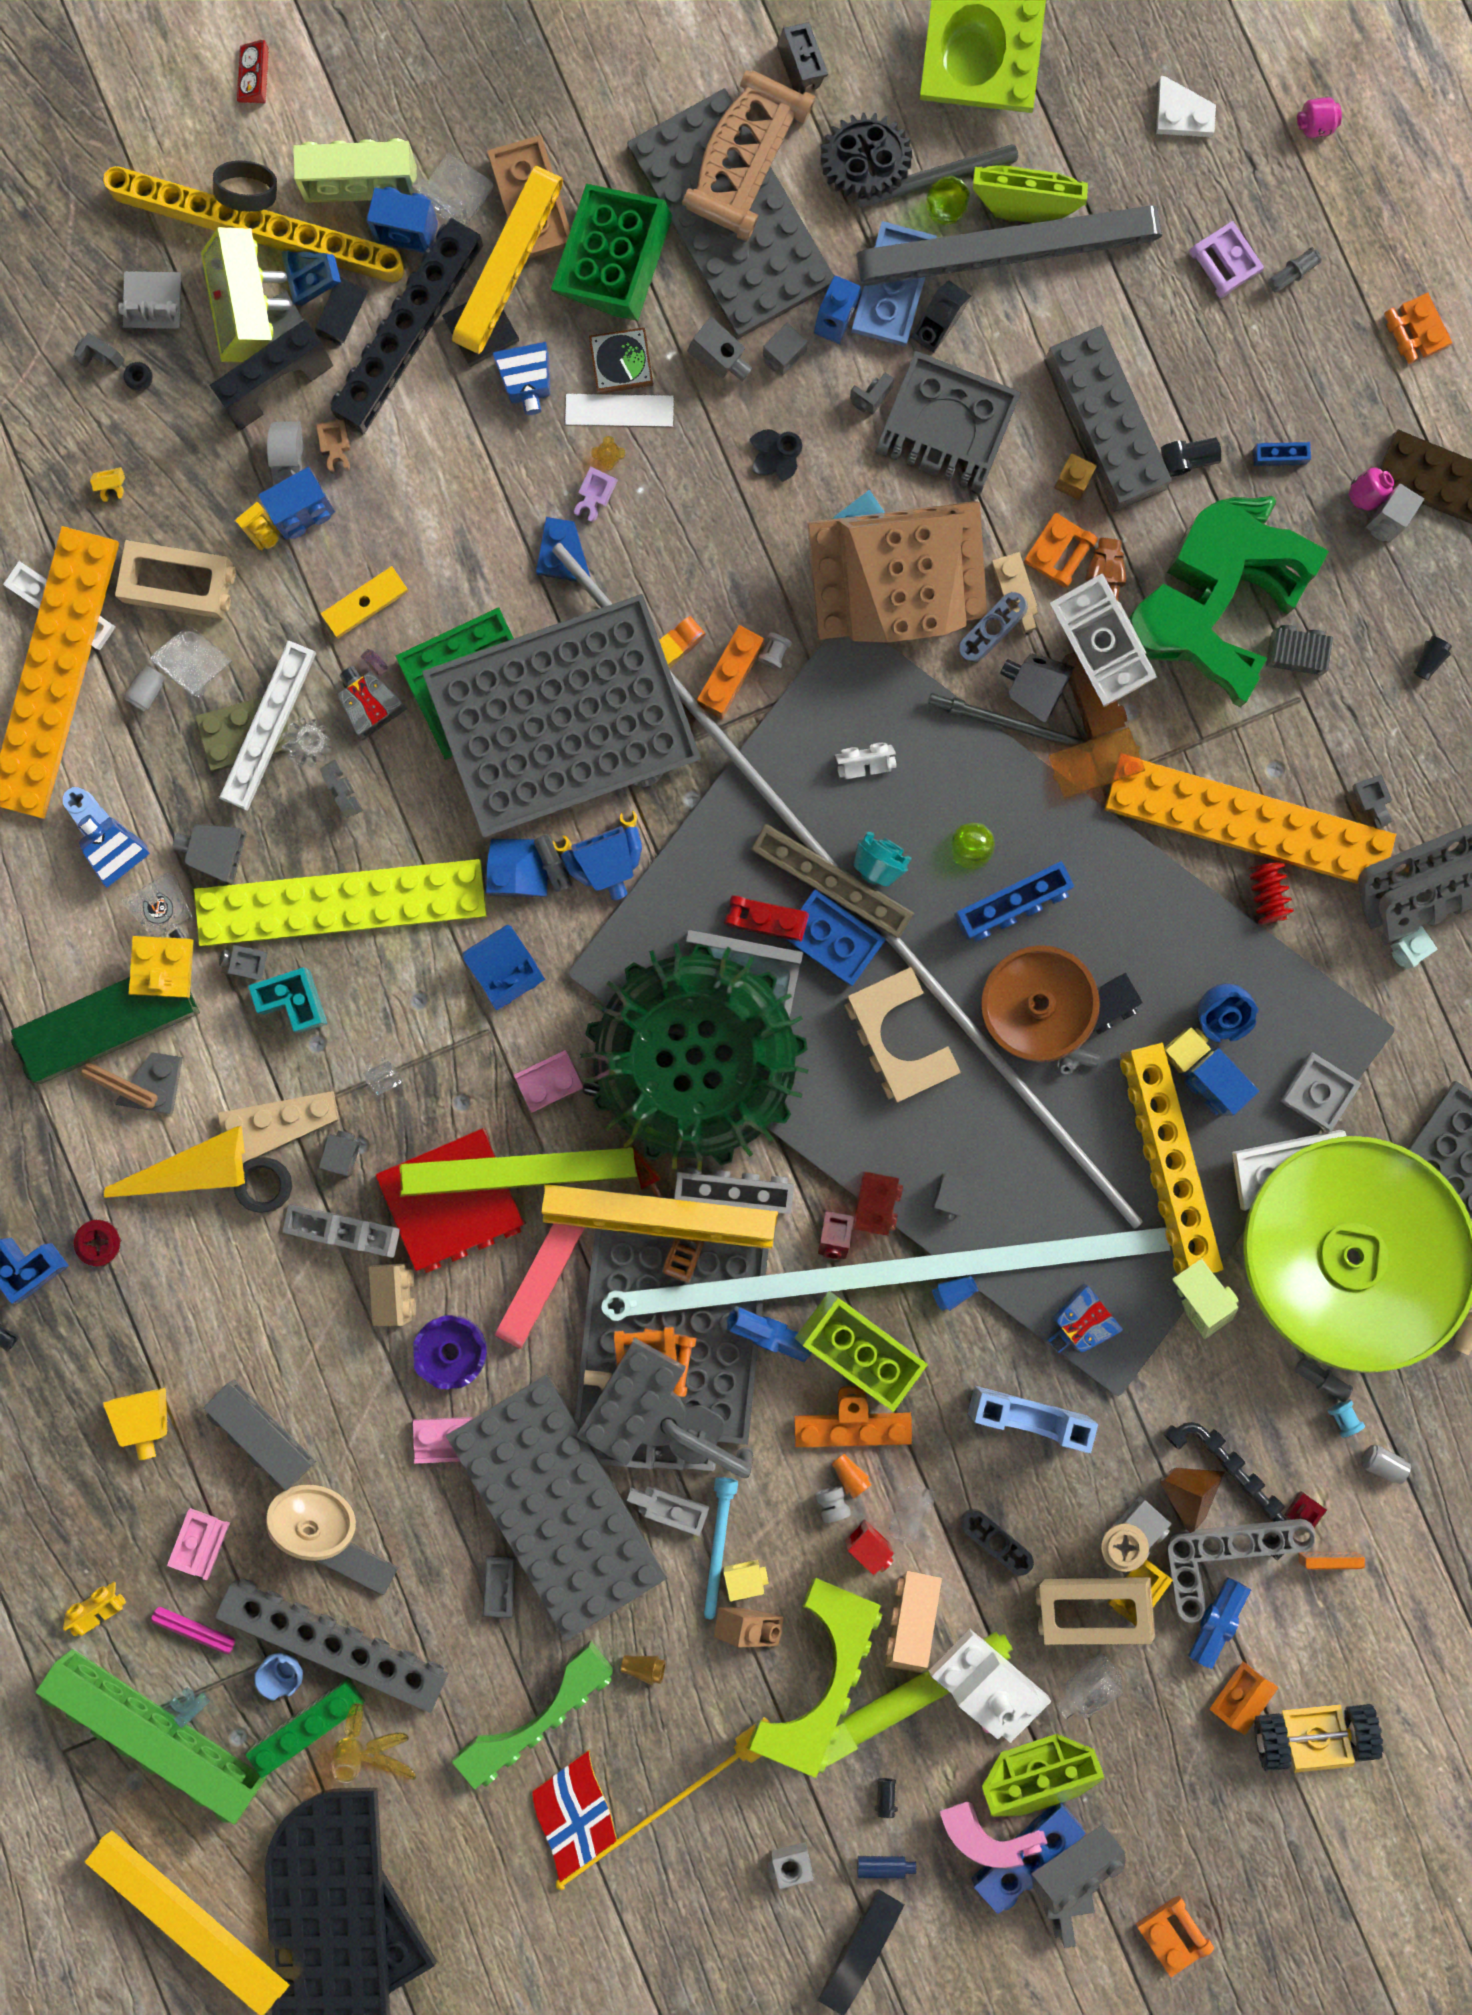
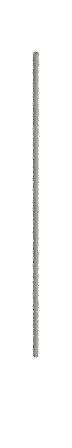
[552,543,1143,1229]

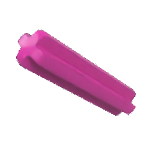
[151,1607,236,1654]

